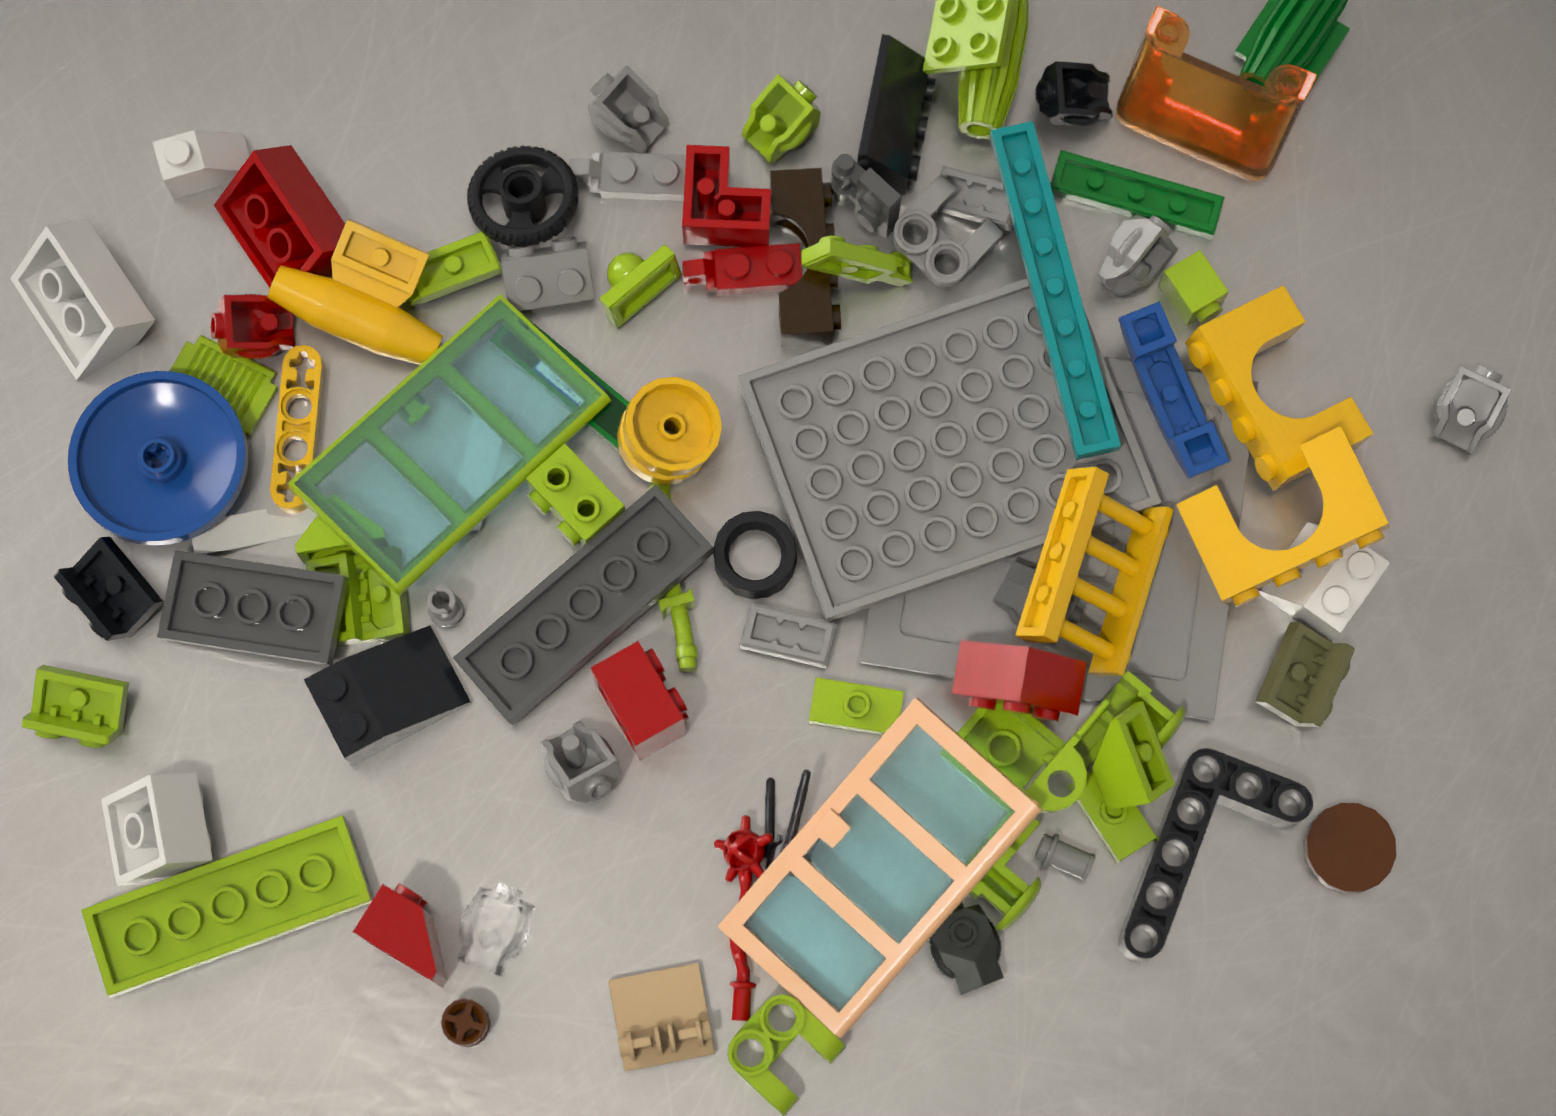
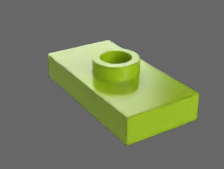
[809,677,904,735]
[1068,771,1157,863]

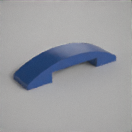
[1118,301,1230,479]

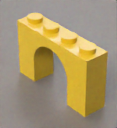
[1184,285,1374,491]
[1176,426,1390,607]

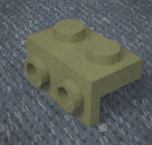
[1255,622,1355,727]

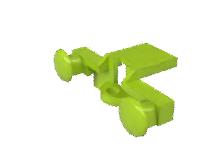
[939,671,1186,931]

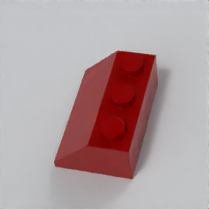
[214,145,345,288]

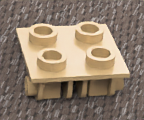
[608,963,715,1072]

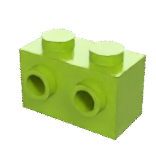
[526,443,625,546]

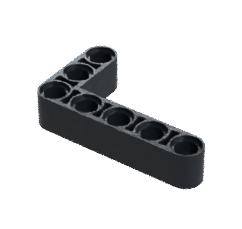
[1118,748,1313,963]

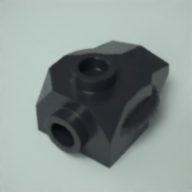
[1035,61,1113,127]

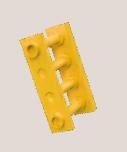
[1015,467,1174,676]

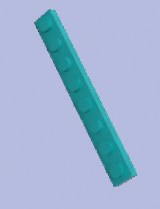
[990,121,1121,460]

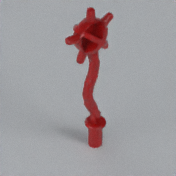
[714,815,773,1021]

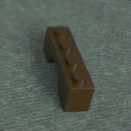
[770,168,841,348]

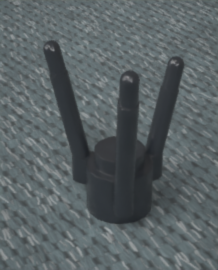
[763,770,820,877]

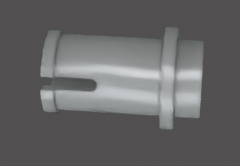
[426,586,463,627]
[1034,833,1095,881]

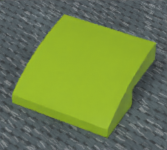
[306,547,411,647]

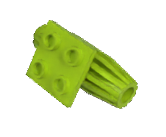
[923,0,1028,140]

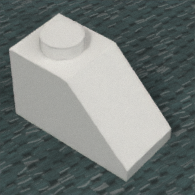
[152,130,250,199]

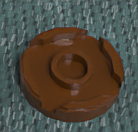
[1304,803,1396,893]

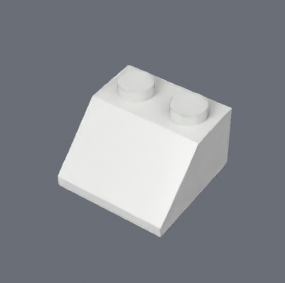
[1258,522,1391,642]
[101,772,213,887]

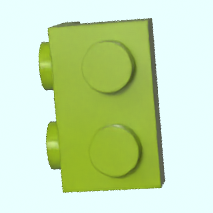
[21,665,129,748]

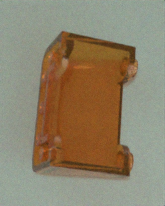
[1116,6,1317,181]

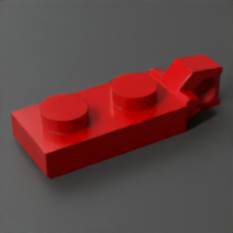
[682,243,802,296]

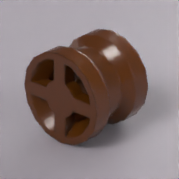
[441,999,491,1048]

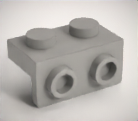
[501,237,595,311]

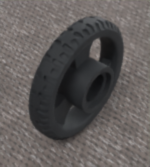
[467,145,579,247]

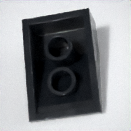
[303,625,471,767]

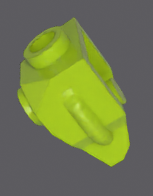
[741,74,821,165]

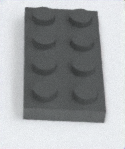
[157,550,349,665]

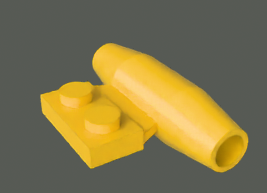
[267,218,443,365]

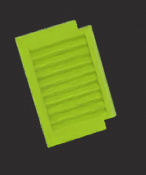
[169,335,279,437]

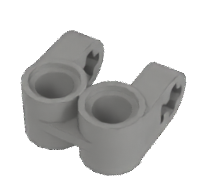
[892,174,1004,288]

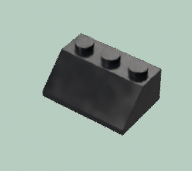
[857,34,936,195]

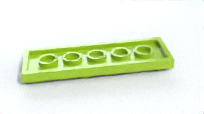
[81,815,373,998]

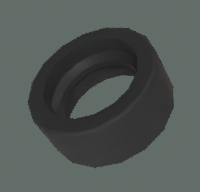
[713,511,797,599]

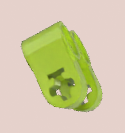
[727,994,846,1116]

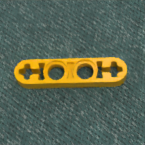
[270,345,325,514]

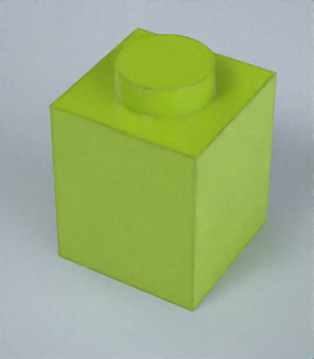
[1158,250,1229,327]

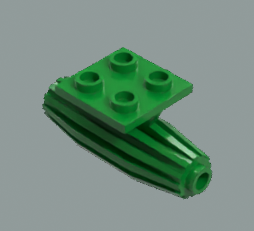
[1234,0,1350,100]

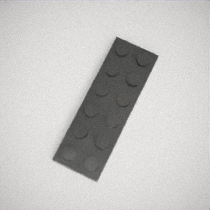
[453,484,714,726]

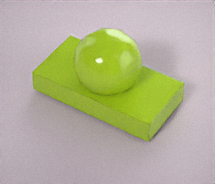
[599,244,682,328]

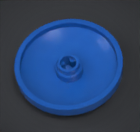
[68,371,248,546]

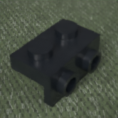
[53,536,164,641]

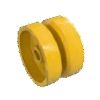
[617,377,722,485]

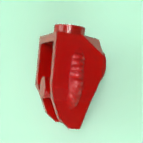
[210,294,296,359]

